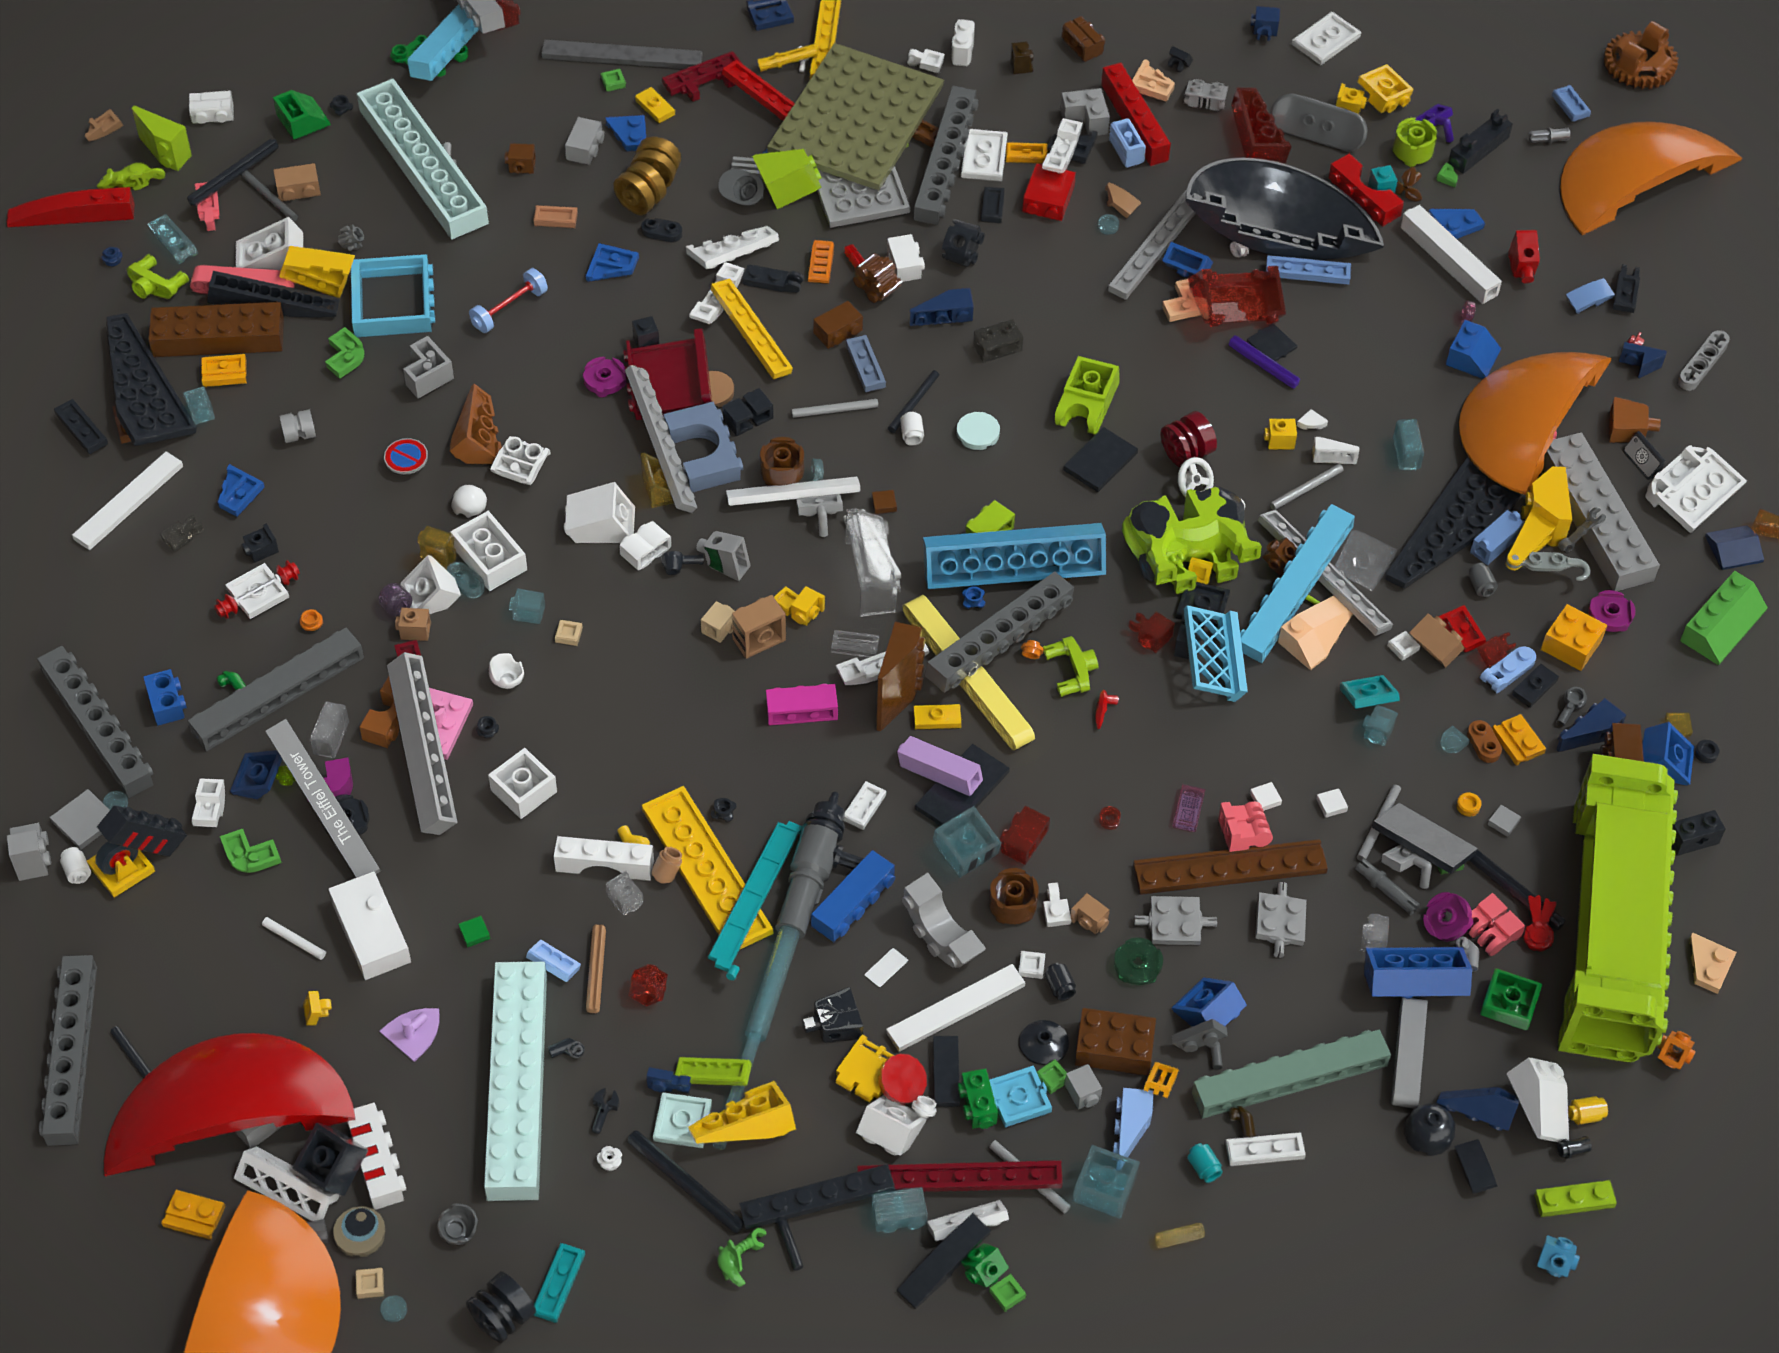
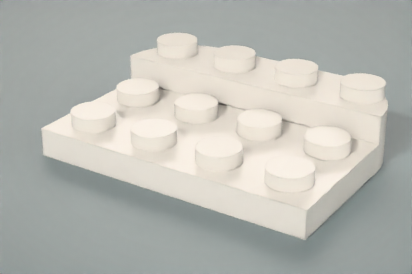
[1645,445,1747,533]

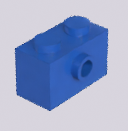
[1162,242,1213,281]

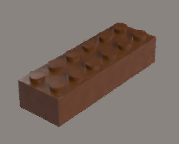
[149,302,284,357]

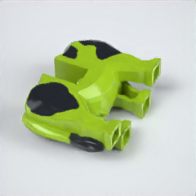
[1122,487,1262,594]

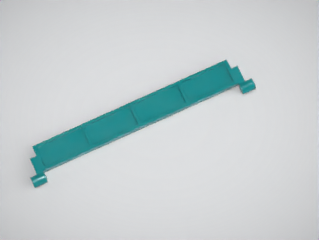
[708,821,805,980]

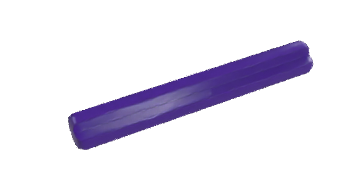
[1229,335,1300,389]

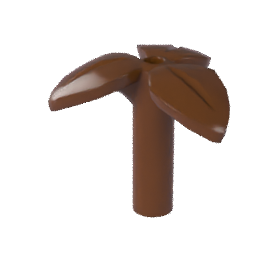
[1395,167,1422,201]

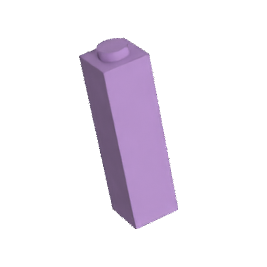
[897,736,983,796]

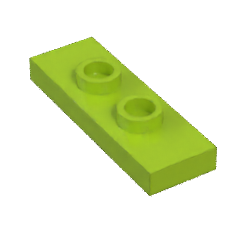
[675,1057,752,1086]

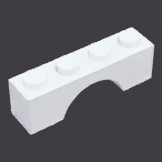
[554,836,654,881]

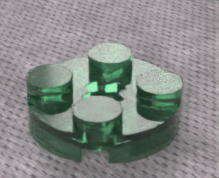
[1114,938,1163,985]

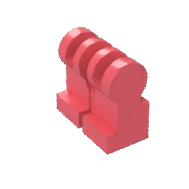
[1218,801,1273,852]
[1469,893,1525,956]

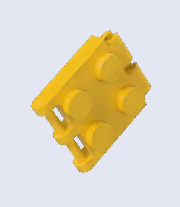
[836,1035,894,1102]

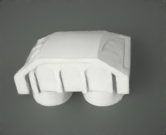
[490,436,551,485]

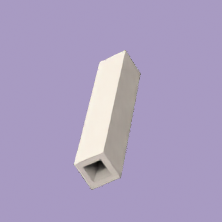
[1401,205,1502,304]

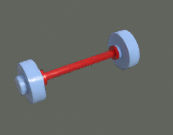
[469,268,548,333]

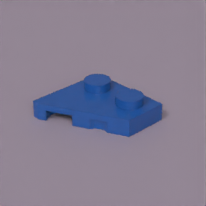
[606,115,646,151]

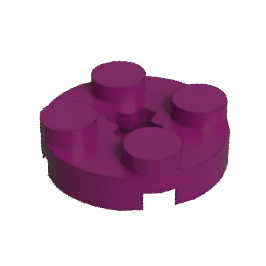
[583,357,626,397]
[1588,590,1635,632]
[1423,892,1473,942]

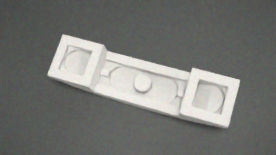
[1042,118,1083,173]
[689,262,744,324]
[836,644,929,685]

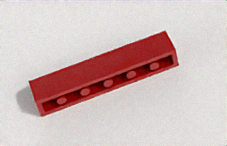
[1101,62,1171,166]

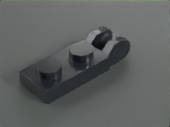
[743,264,804,293]
[1613,264,1640,313]

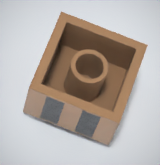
[732,595,786,659]

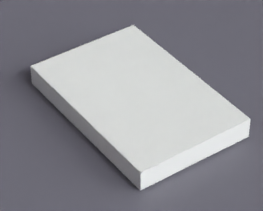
[1292,12,1361,65]
[961,129,1008,181]

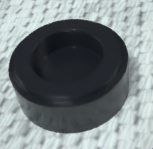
[1695,740,1720,763]

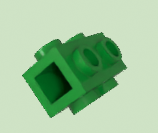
[958,1068,998,1129]

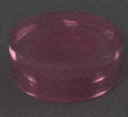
[1461,301,1475,322]

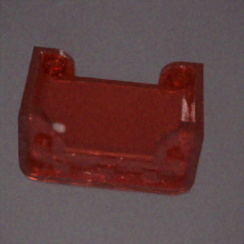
[1188,266,1286,327]

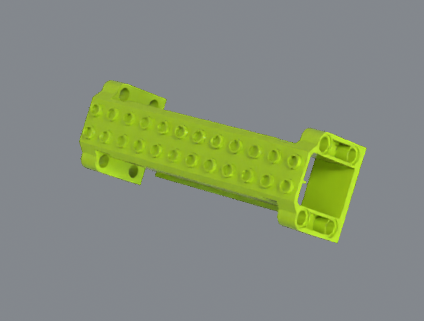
[1558,754,1678,1062]

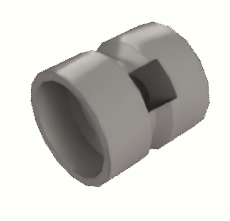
[279,409,316,443]

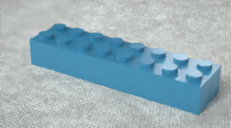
[923,523,1106,589]

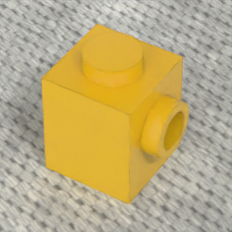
[1264,419,1297,449]

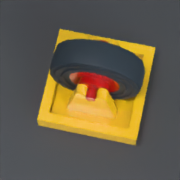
[87,842,155,897]

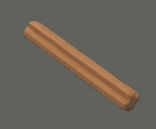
[586,925,606,1013]

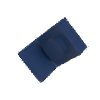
[1619,342,1667,378]

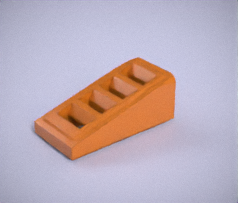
[808,240,834,284]

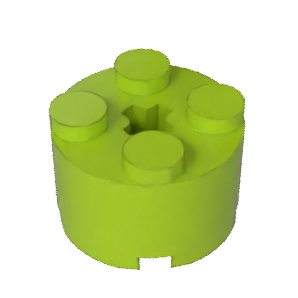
[1393,118,1437,167]

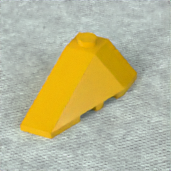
[688,1081,796,1143]

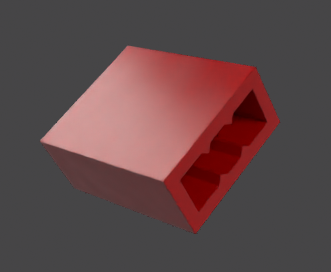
[1022,163,1076,221]

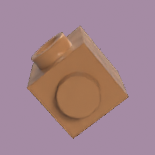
[395,608,431,641]

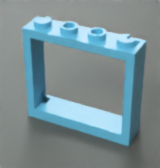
[351,254,435,337]

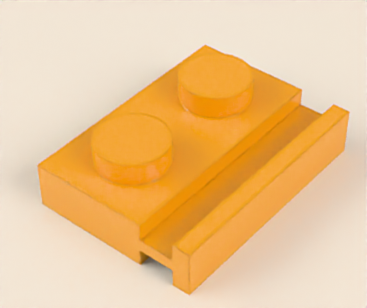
[202,354,247,387]
[1492,714,1546,766]
[161,1190,225,1240]

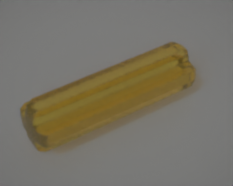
[1155,1223,1205,1248]

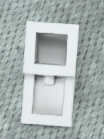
[192,779,225,827]

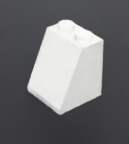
[564,482,635,543]

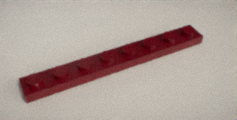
[857,1160,1062,1193]

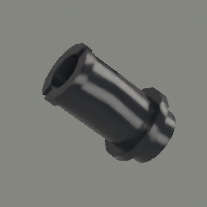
[1557,1136,1592,1159]

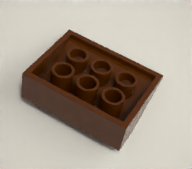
[877,622,926,731]

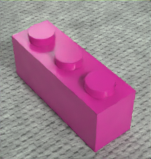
[766,684,838,725]

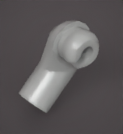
[1455,937,1479,972]

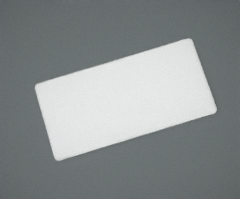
[865,948,908,987]

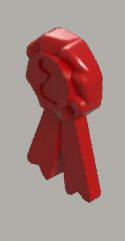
[1524,895,1556,952]

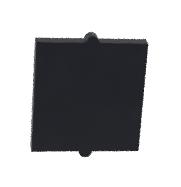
[1247,323,1298,362]

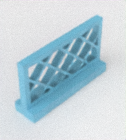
[1184,605,1248,702]

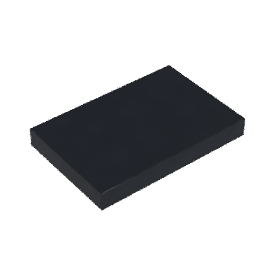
[1063,427,1138,492]

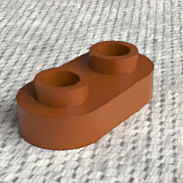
[1467,720,1502,763]

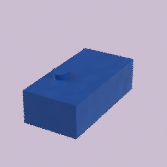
[1364,947,1472,998]

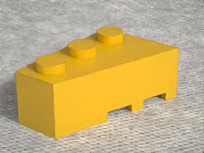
[279,246,355,298]

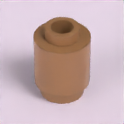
[651,847,682,884]

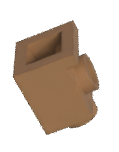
[1071,893,1109,934]

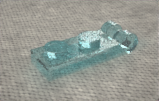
[148,214,198,264]

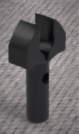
[591,1088,620,1134]

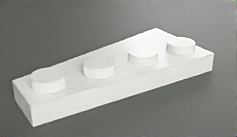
[686,226,779,269]

